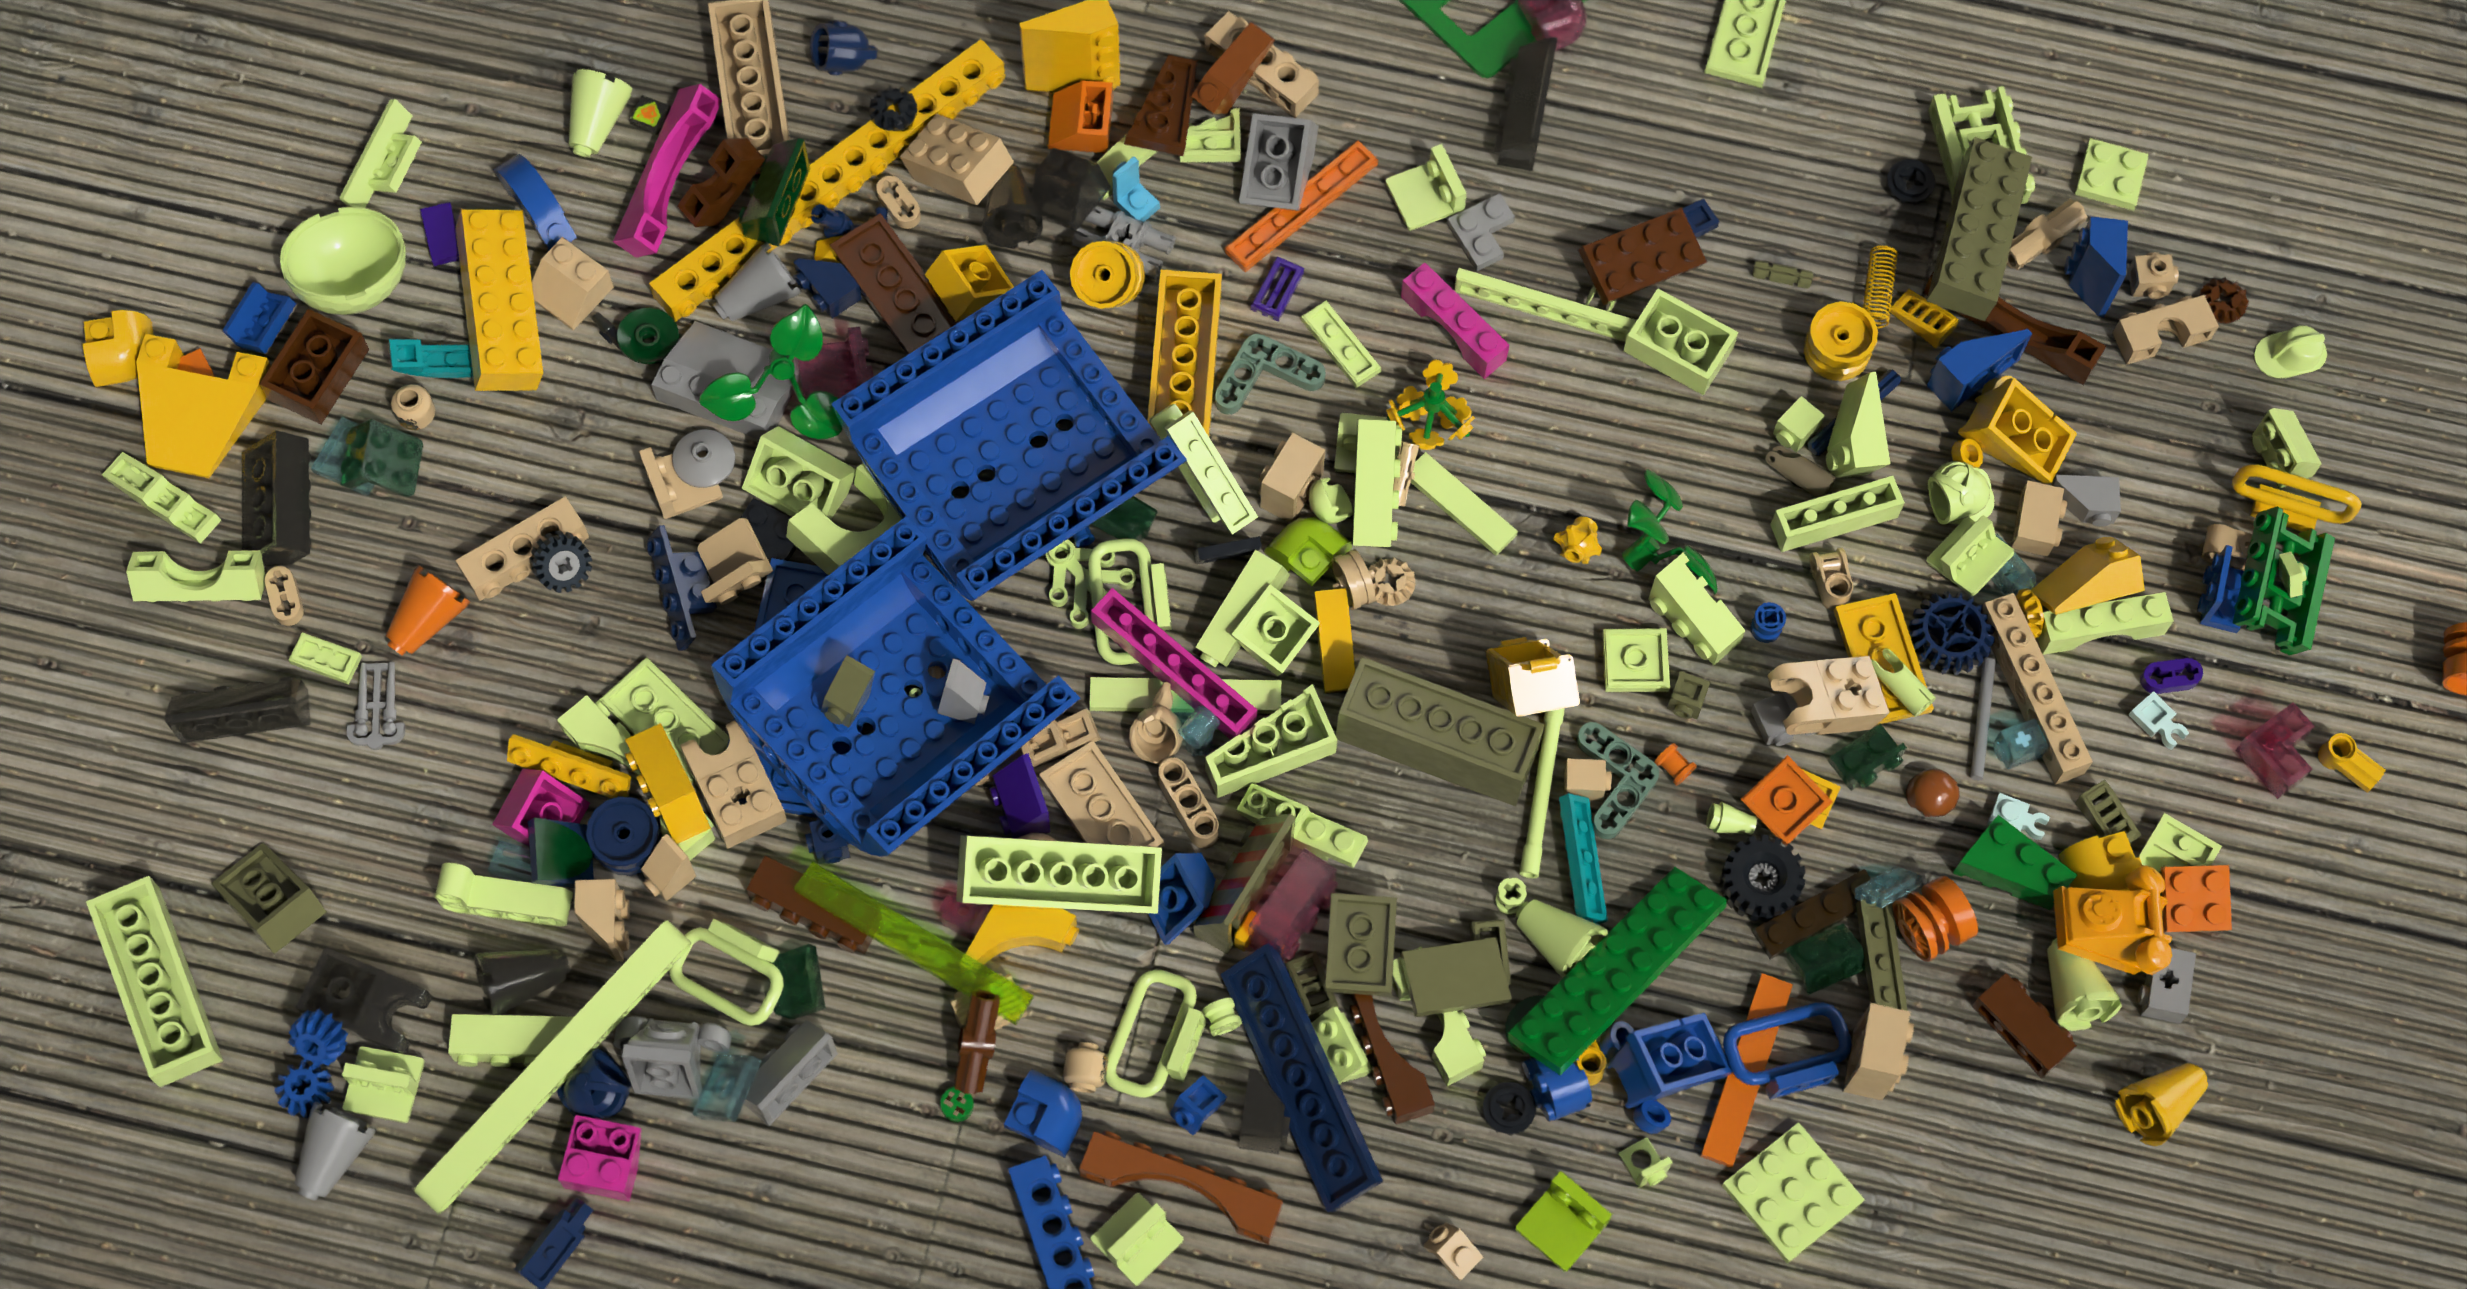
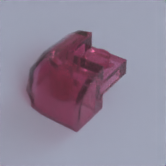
[1518,0,1587,55]

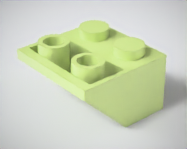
[2252,408,2322,488]

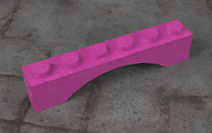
[613,84,722,258]

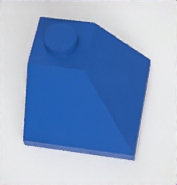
[1148,853,1216,945]

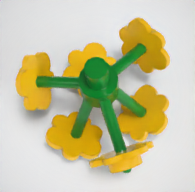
[1386,359,1475,450]

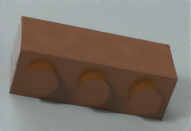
[1972,973,2077,1079]

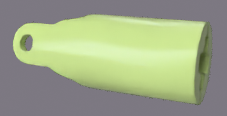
[1871,648,1936,717]

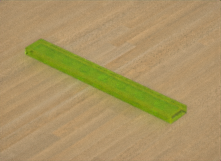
[794,861,1034,1025]

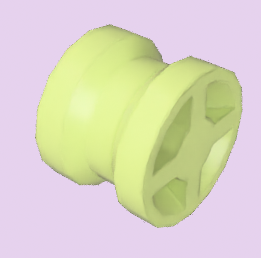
[1202,997,1242,1036]

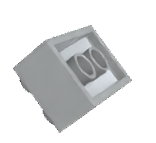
[1239,113,1319,211]

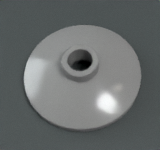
[672,429,735,488]

